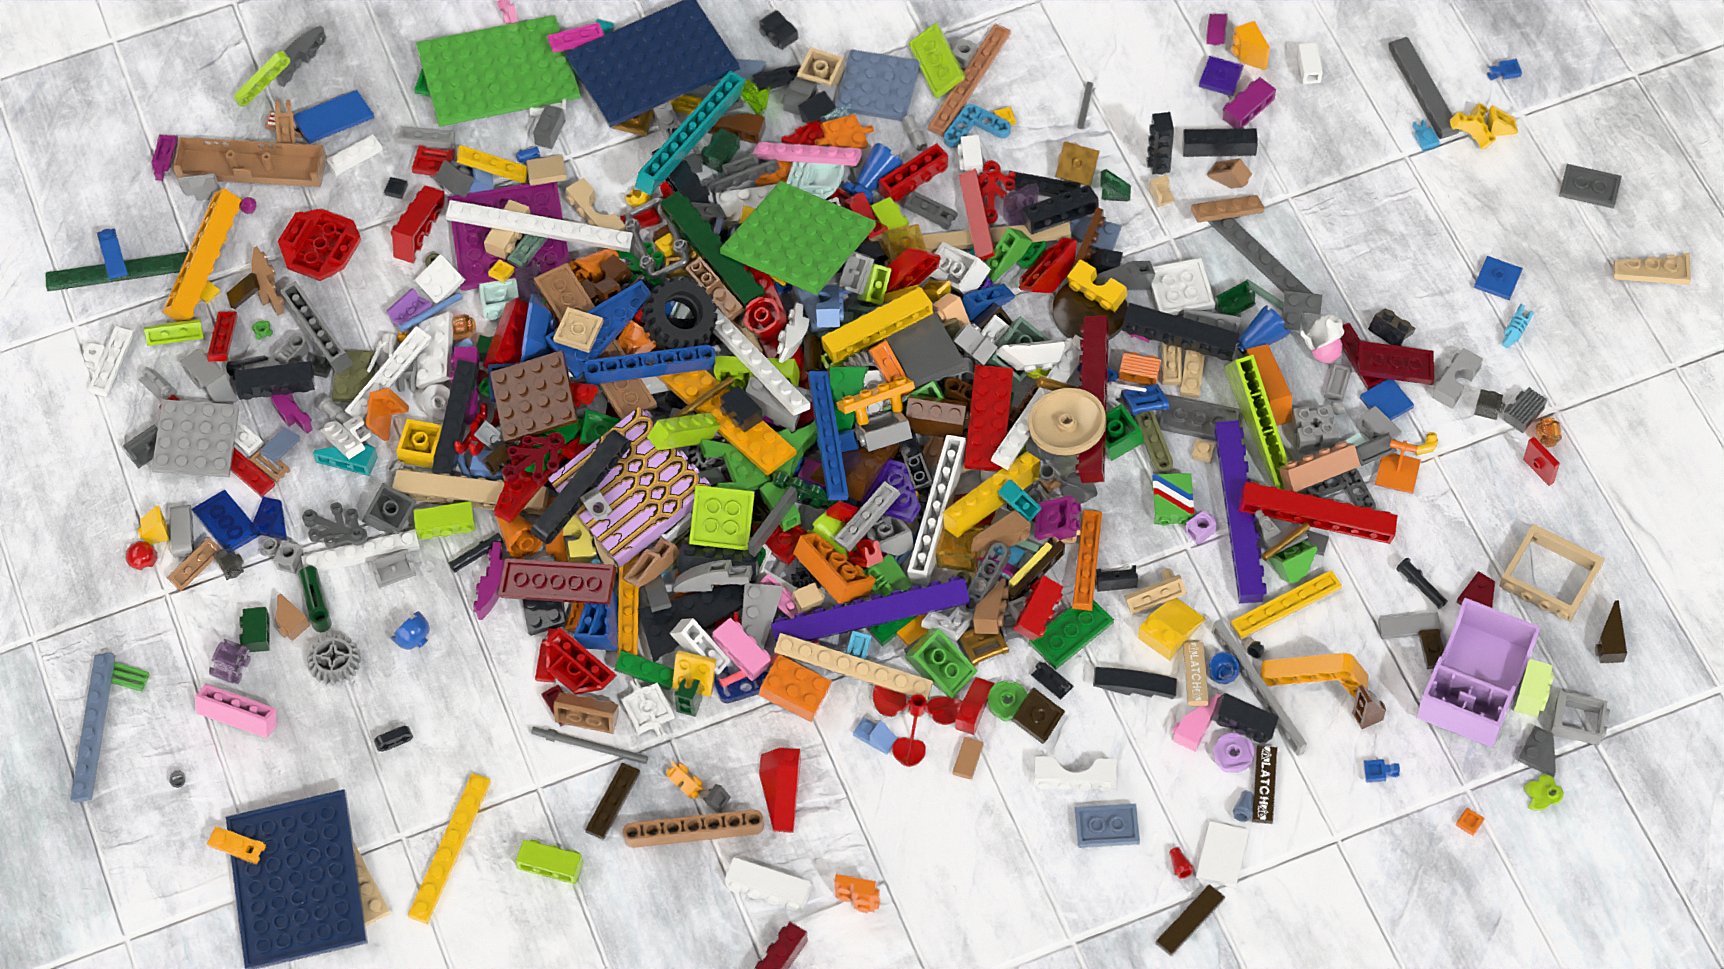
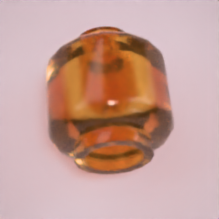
[452,314,476,340]
[1535,417,1562,447]

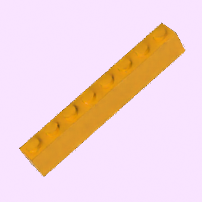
[162,188,242,322]

